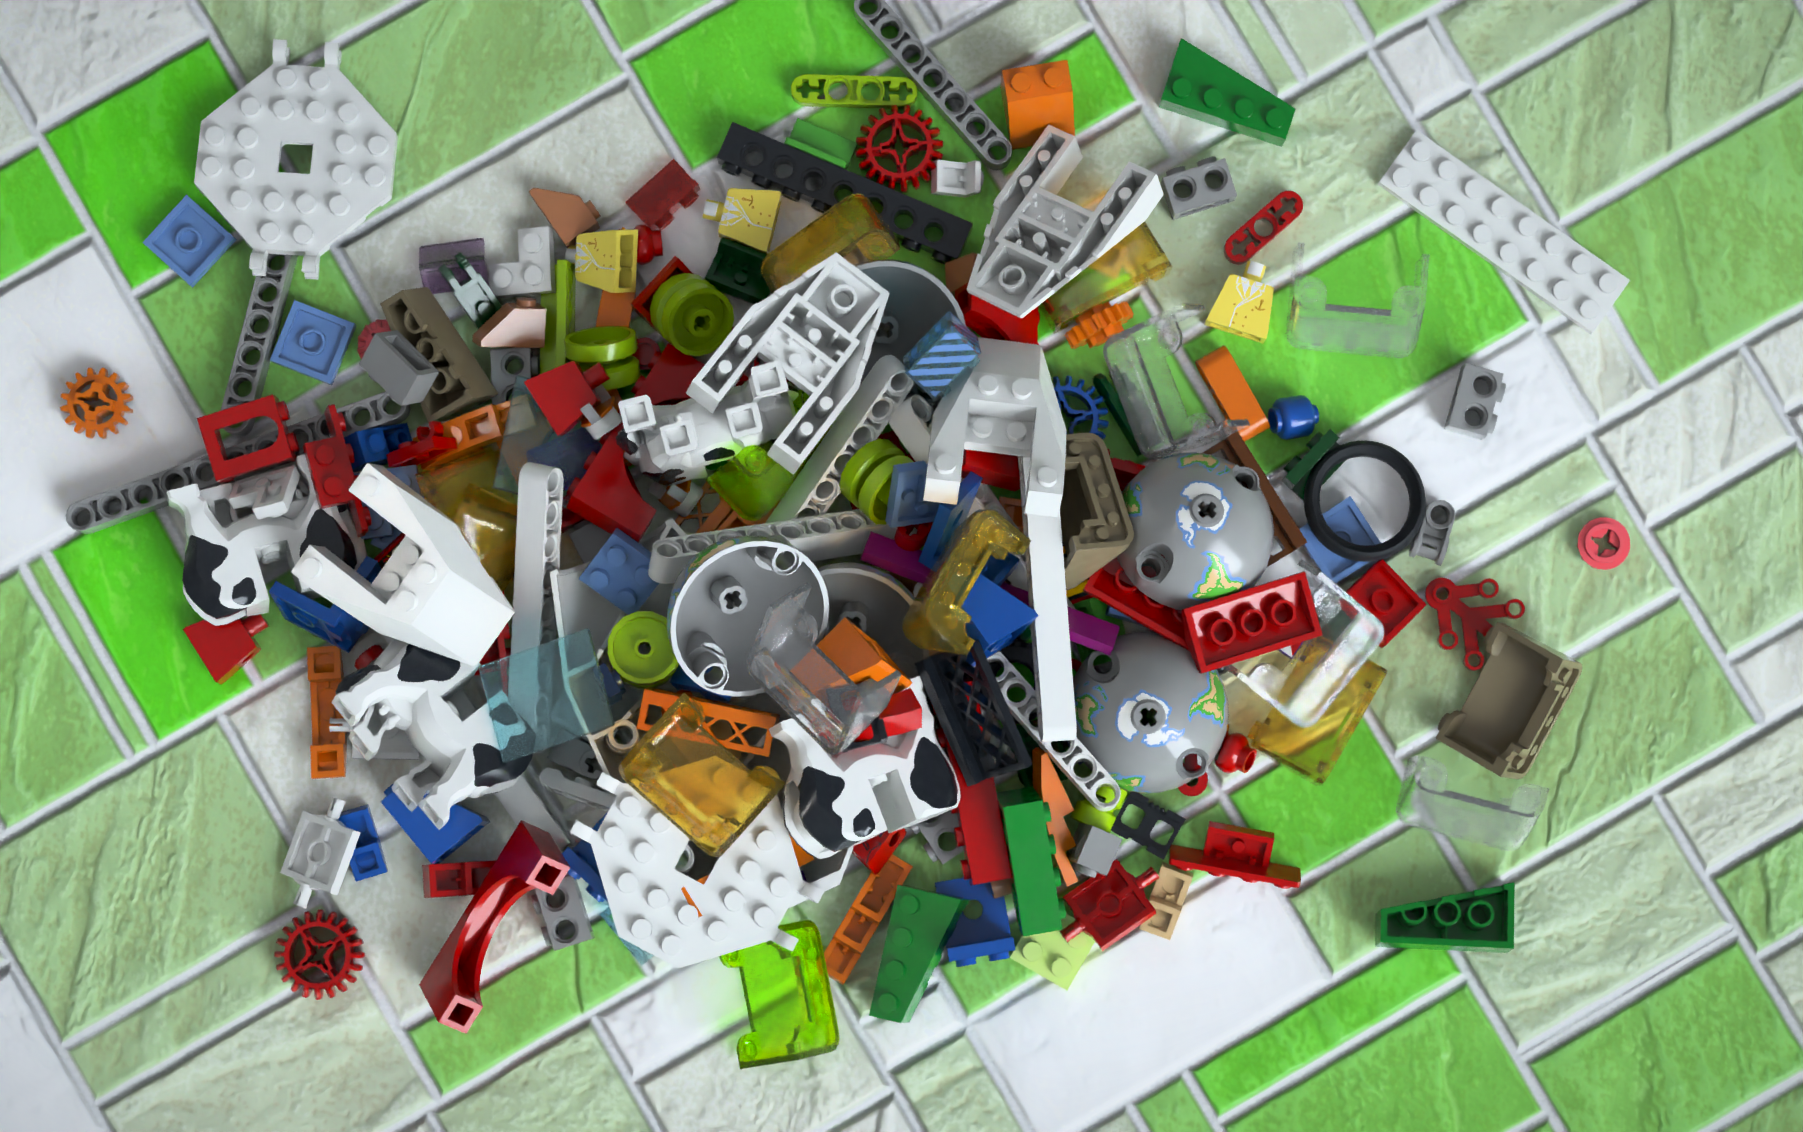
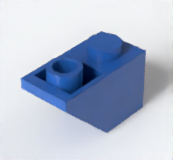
[344,423,412,472]

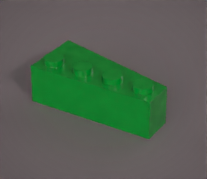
[1159,38,1296,147]
[997,786,1066,937]
[1375,882,1515,953]
[869,885,969,1023]

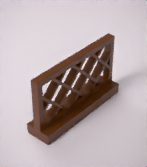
[1199,431,1307,567]

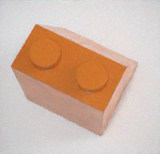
[1000,60,1075,150]
[788,617,912,710]

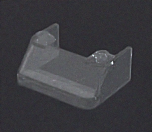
[1286,242,1430,358]
[1103,303,1250,459]
[1223,559,1384,728]
[746,582,902,755]

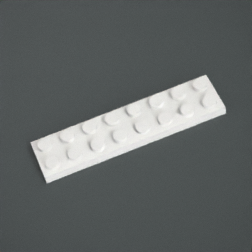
[1378,130,1630,335]

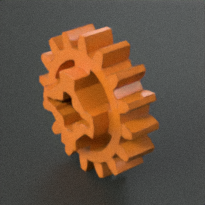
[1065,301,1134,349]
[60,368,134,439]

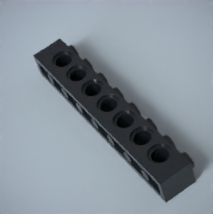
[717,122,973,265]

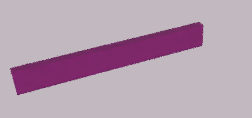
[860,531,1120,655]

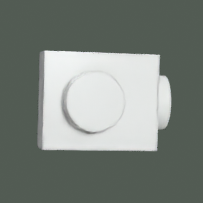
[931,160,984,198]

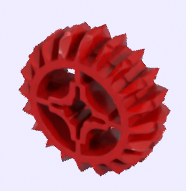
[855,105,943,193]
[274,910,365,1000]

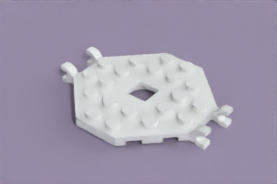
[194,39,398,280]
[570,756,824,969]

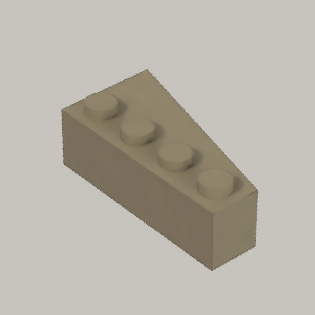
[380,287,498,424]

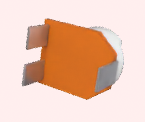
[580,384,622,440]
[648,480,703,517]

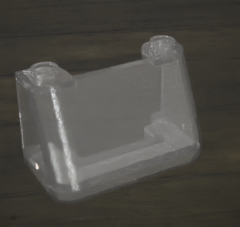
[1396,755,1549,851]

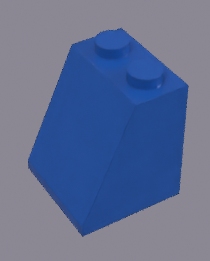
[919,565,1039,667]
[380,782,490,864]

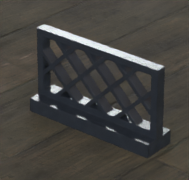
[914,640,1032,786]

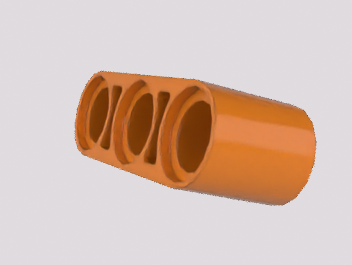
[1195,345,1270,442]

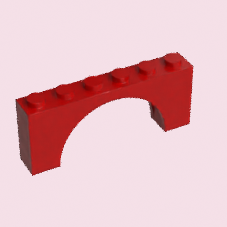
[955,282,1040,492]
[566,343,736,543]
[419,820,570,1034]

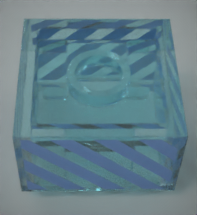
[903,310,981,400]

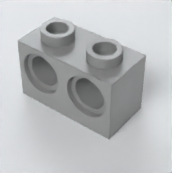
[1161,156,1237,220]
[490,348,540,411]
[1444,363,1506,440]
[910,810,964,865]
[1066,822,1122,878]
[531,876,595,951]

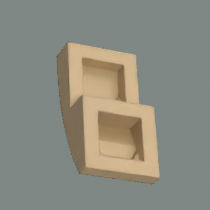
[1139,862,1194,940]

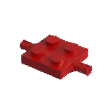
[1059,859,1159,952]

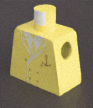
[703,188,782,254]
[565,229,638,293]
[1204,261,1274,344]

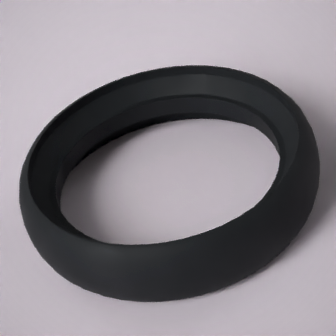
[1303,440,1426,562]

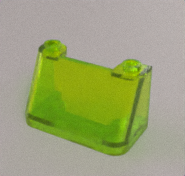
[706,389,834,521]
[718,920,840,1069]

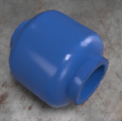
[1268,395,1319,440]

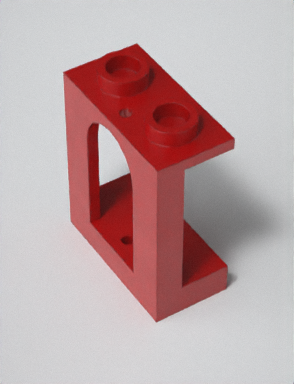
[197,394,300,484]

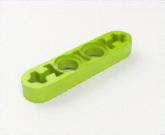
[791,74,917,109]

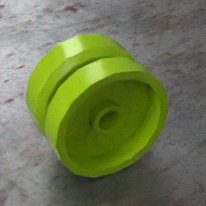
[650,273,734,356]
[564,326,641,390]
[839,439,914,525]
[608,611,679,689]

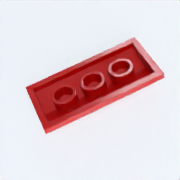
[1083,557,1189,651]
[1182,571,1322,674]

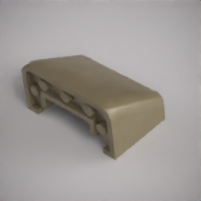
[1060,433,1134,590]
[1436,622,1582,779]

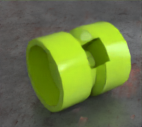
[1070,775,1128,833]

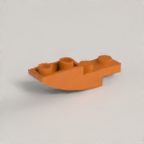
[413,394,539,470]

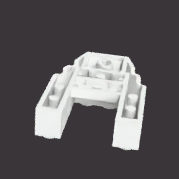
[967,124,1164,319]
[686,252,890,475]
[923,337,1067,517]
[291,463,515,666]

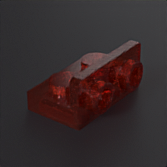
[626,159,701,231]

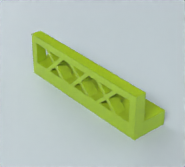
[540,259,576,374]

